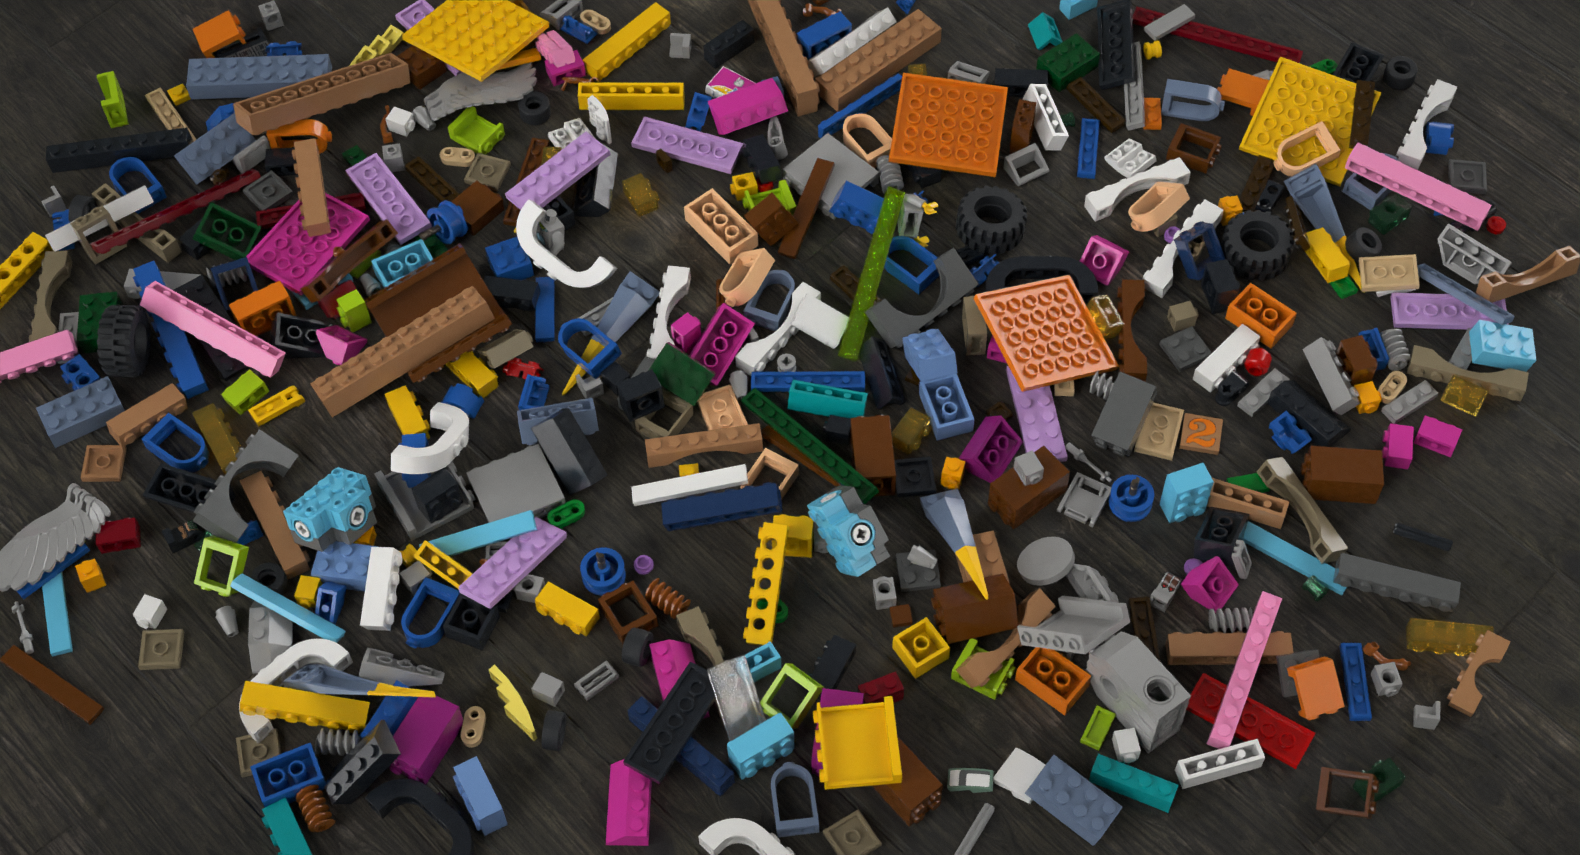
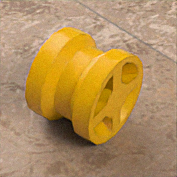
[1143,40,1162,60]
[400,544,418,568]

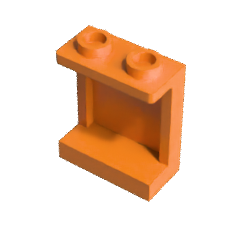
[193,10,246,58]
[1217,68,1269,116]
[1287,656,1345,720]

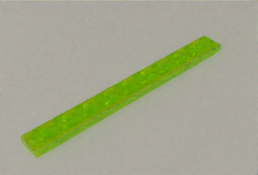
[838,186,906,361]

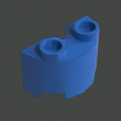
[1425,122,1454,155]
[441,383,484,419]
[1269,411,1312,454]

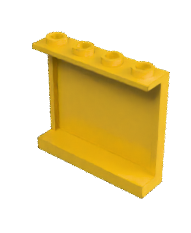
[813,696,902,790]

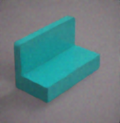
[1028,12,1063,50]

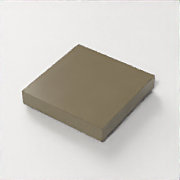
[464,153,511,192]
[138,629,184,670]
[236,728,282,778]
[823,809,882,855]

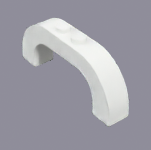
[516,199,618,288]
[391,402,469,474]
[239,639,353,743]
[698,818,795,855]

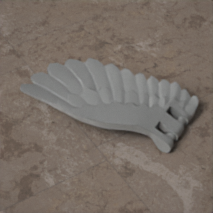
[424,62,537,121]
[0,483,111,592]

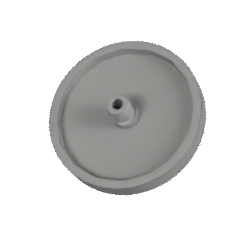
[1017,537,1075,585]

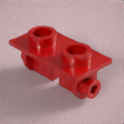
[503,358,544,380]

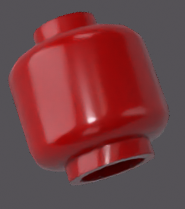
[1244,348,1272,376]

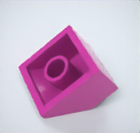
[1079,235,1129,286]

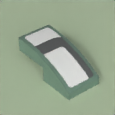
[947,768,994,793]

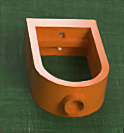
[266,119,332,154]

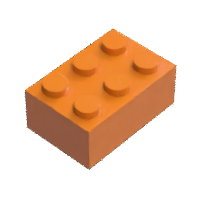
[229,281,296,336]
[1225,283,1297,349]
[1015,647,1091,715]

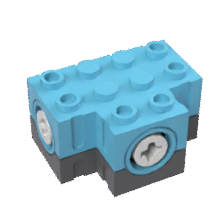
[283,467,377,552]
[807,485,890,577]

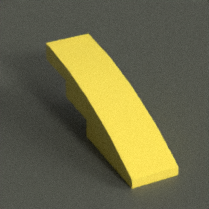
[349,25,404,66]
[489,664,537,741]

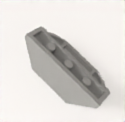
[1438,223,1512,285]
[1066,564,1119,603]
[248,600,293,674]

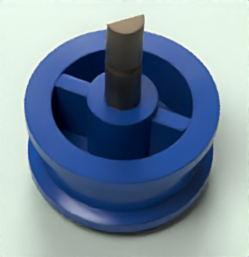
[419,200,468,244]
[1109,475,1154,522]
[580,548,626,596]

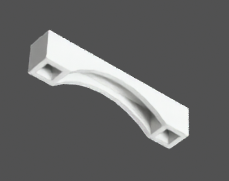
[808,7,897,77]
[1396,79,1457,170]
[1084,157,1191,222]
[1143,200,1223,298]
[647,266,691,360]
[735,282,821,376]

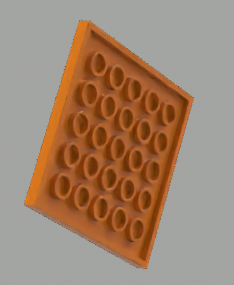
[889,73,1008,177]
[973,275,1119,392]

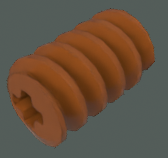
[645,578,691,619]
[296,785,335,832]

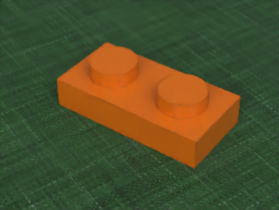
[1143,98,1162,130]

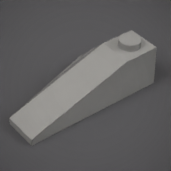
[358,647,445,687]

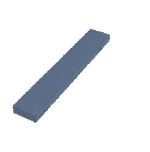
[1417,263,1515,325]

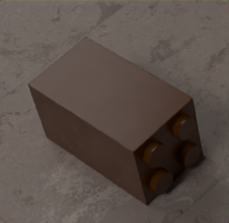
[850,415,896,497]
[988,446,1070,530]
[1301,446,1384,504]
[931,573,1018,644]
[872,736,943,827]

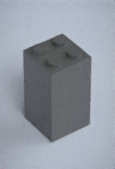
[1092,372,1158,457]

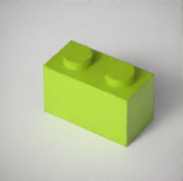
[336,289,372,332]
[221,369,269,415]

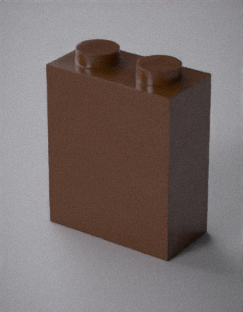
[452,180,504,236]

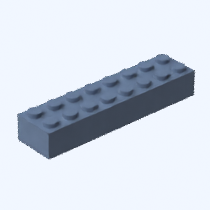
[186,54,332,99]

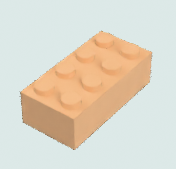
[684,188,758,265]

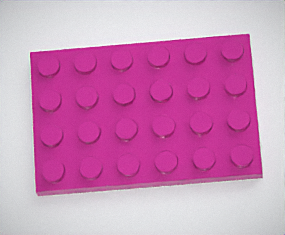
[246,193,370,296]

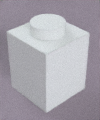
[386,107,415,137]
[133,594,167,629]
[1112,728,1141,763]

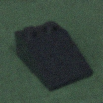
[270,312,332,359]
[1194,507,1249,566]

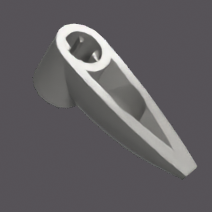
[768,116,788,160]

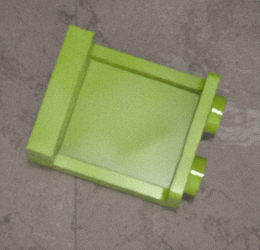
[96,71,128,128]
[448,106,505,154]
[742,180,796,215]
[951,638,1016,700]

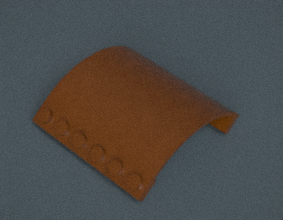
[364,243,512,383]

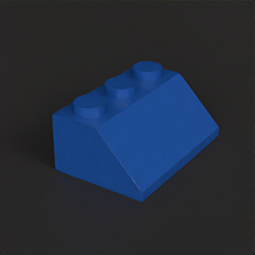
[359,680,418,739]

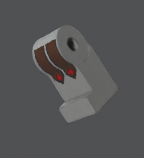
[1150,572,1182,613]

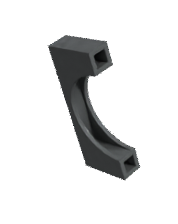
[865,248,978,348]
[193,429,299,543]

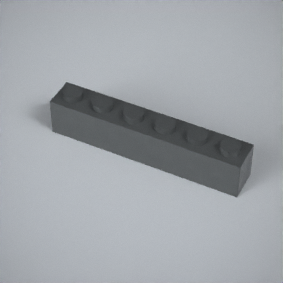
[1333,553,1461,612]

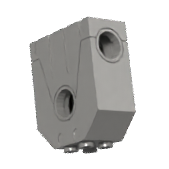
[1085,631,1191,754]

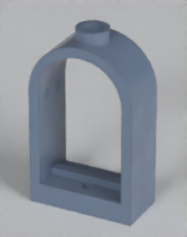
[1161,79,1225,121]
[1342,153,1399,211]
[744,270,795,331]
[771,762,819,838]

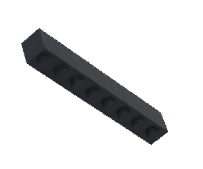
[46,127,193,173]

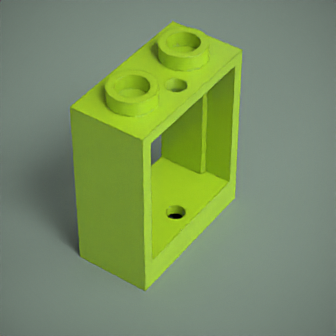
[194,535,249,597]
[759,663,824,728]

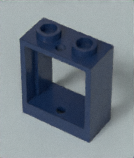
[1173,221,1225,280]
[211,257,258,313]

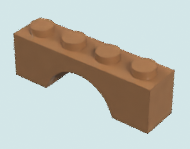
[1447,630,1510,717]

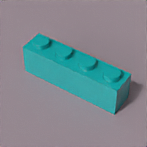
[787,380,868,419]
[1089,754,1178,813]
[261,797,312,855]

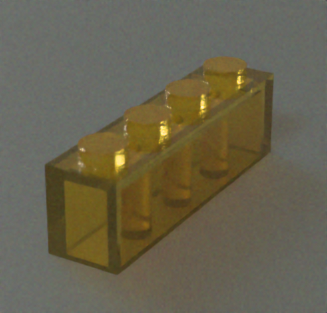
[192,403,240,475]
[1406,618,1494,656]

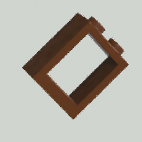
[1009,99,1037,154]
[1166,123,1222,174]
[598,581,658,644]
[1316,767,1379,819]

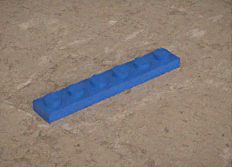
[818,73,902,139]
[751,371,865,392]

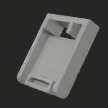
[1057,472,1111,527]

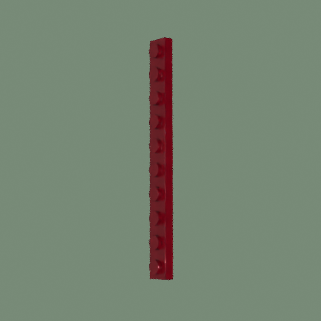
[1133,6,1303,63]
[90,169,261,254]

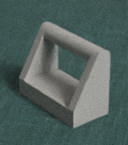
[540,0,583,30]
[948,61,990,84]
[232,135,270,173]
[1004,143,1049,186]

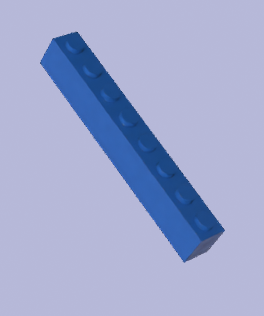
[133,261,209,399]

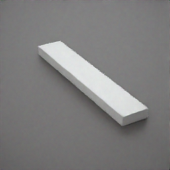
[45,185,154,252]
[632,464,748,506]

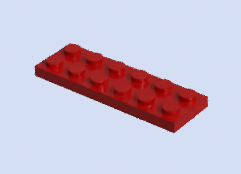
[1186,673,1316,769]

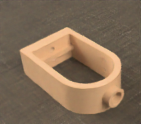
[843,114,892,168]
[1273,121,1340,177]
[1128,182,1190,232]
[719,248,775,307]
[740,448,799,500]

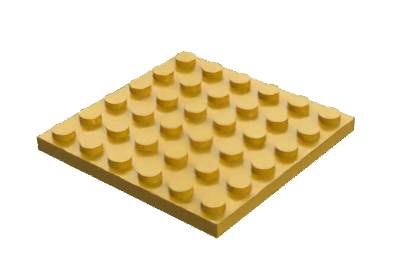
[402,0,549,82]
[1239,57,1381,187]

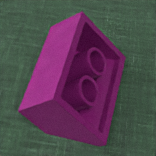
[959,415,1023,483]

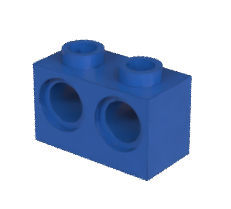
[60,354,101,391]

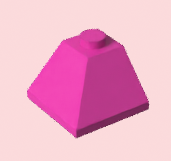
[316,325,368,365]
[1181,556,1239,613]

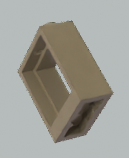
[70,206,127,265]
[962,296,987,355]
[477,329,533,369]
[635,389,693,439]

